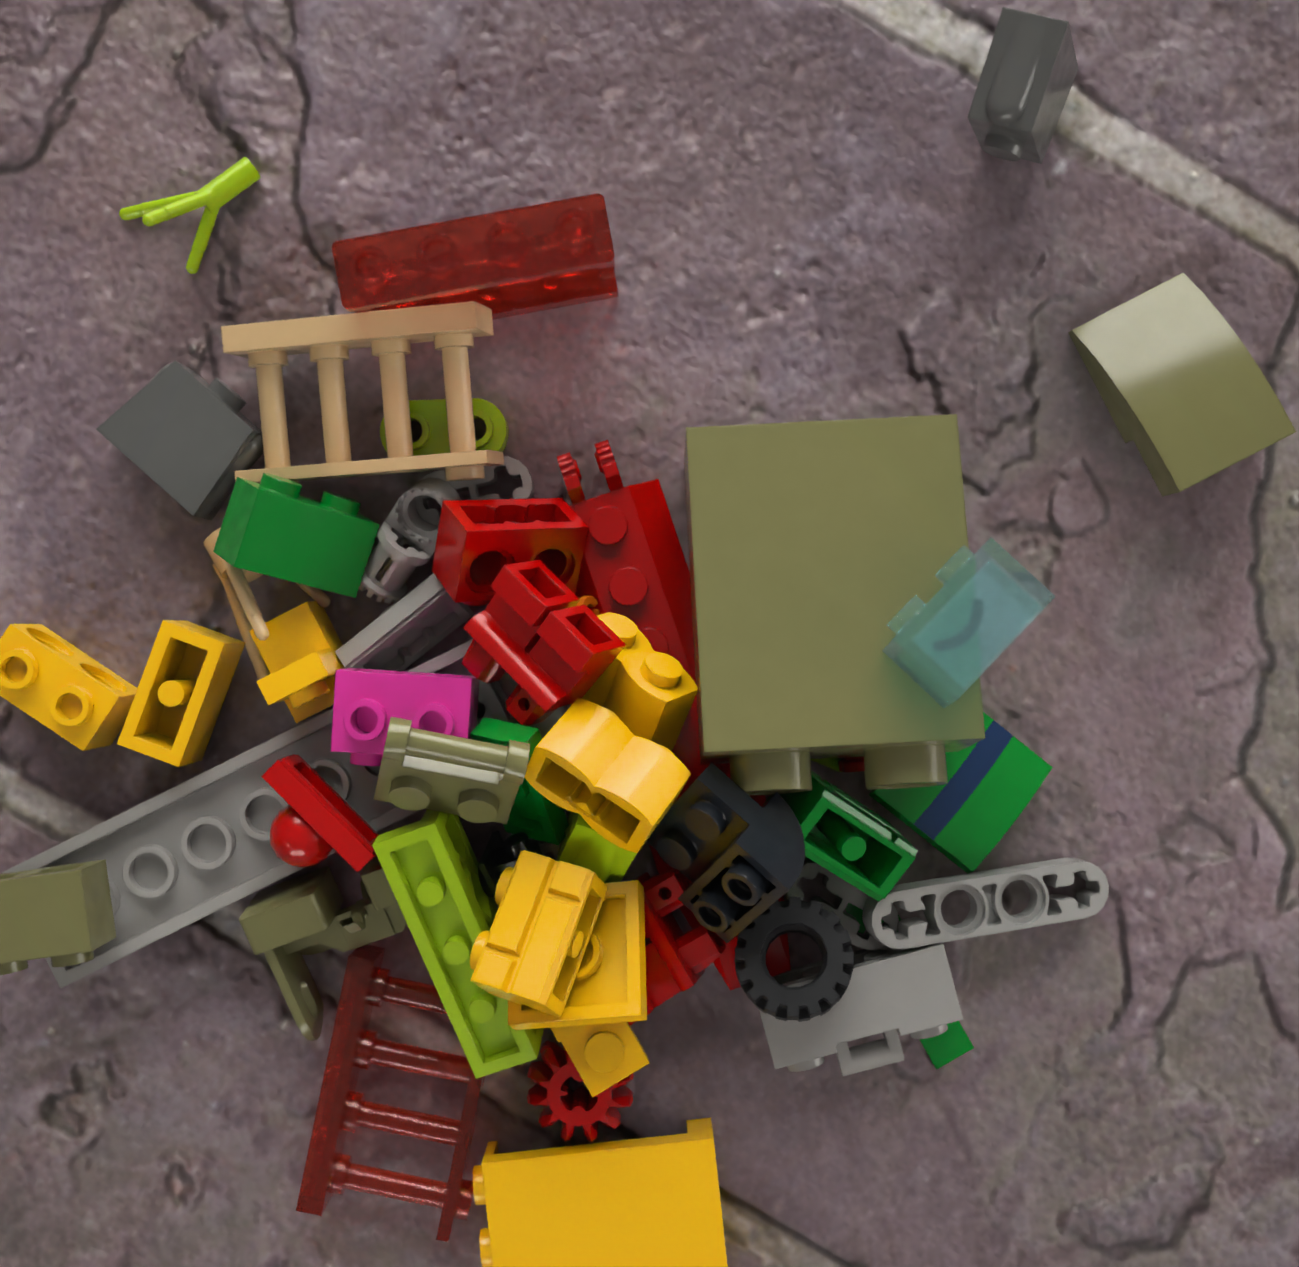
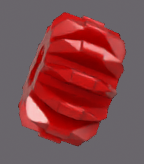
[527,1040,634,1142]

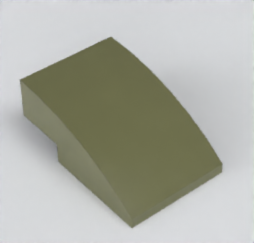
[1068,273,1296,497]

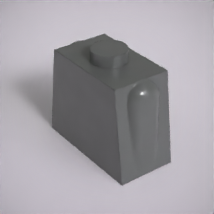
[968,7,1078,164]
[96,360,263,521]

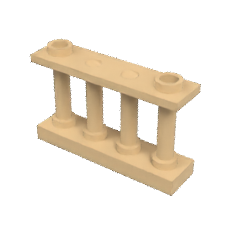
[221,301,504,483]

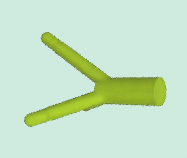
[119,157,261,274]

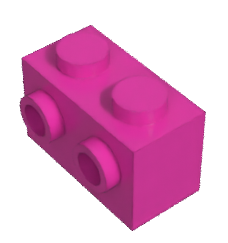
[330,668,480,766]

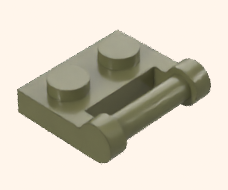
[373,716,530,824]

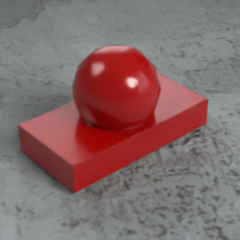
[261,754,379,873]

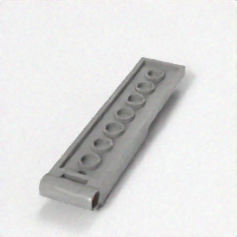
[3,639,569,989]

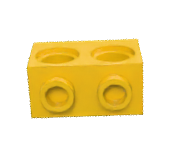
[0,624,137,751]

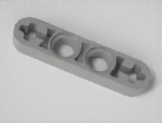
[862,857,1109,949]

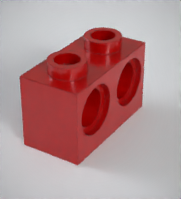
[432,498,589,606]

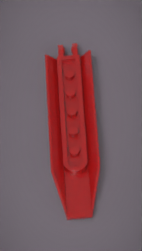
[557,440,791,991]

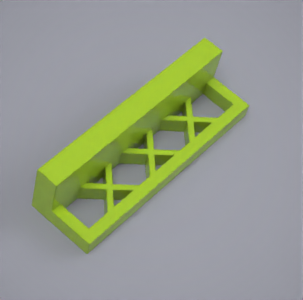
[372,810,544,1079]

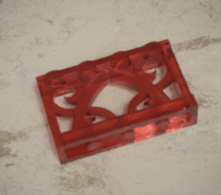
[332,193,618,320]

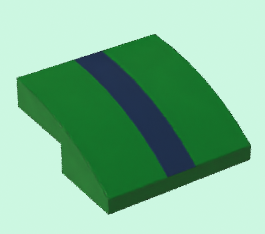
[869,712,1053,874]

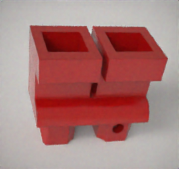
[461,560,626,726]
[628,869,726,1026]

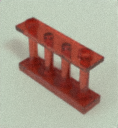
[296,944,486,1242]

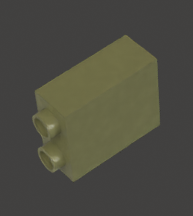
[684,414,985,796]

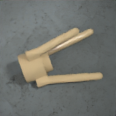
[203,527,330,680]

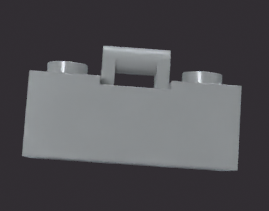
[759,943,963,1077]

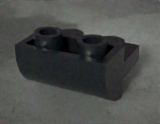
[647,762,805,943]

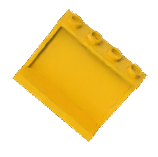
[473,1117,728,1267]

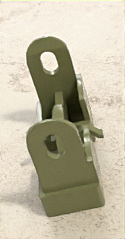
[238,856,407,1041]

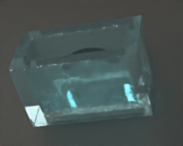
[882,537,1056,708]

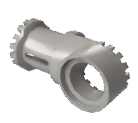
[359,477,461,604]

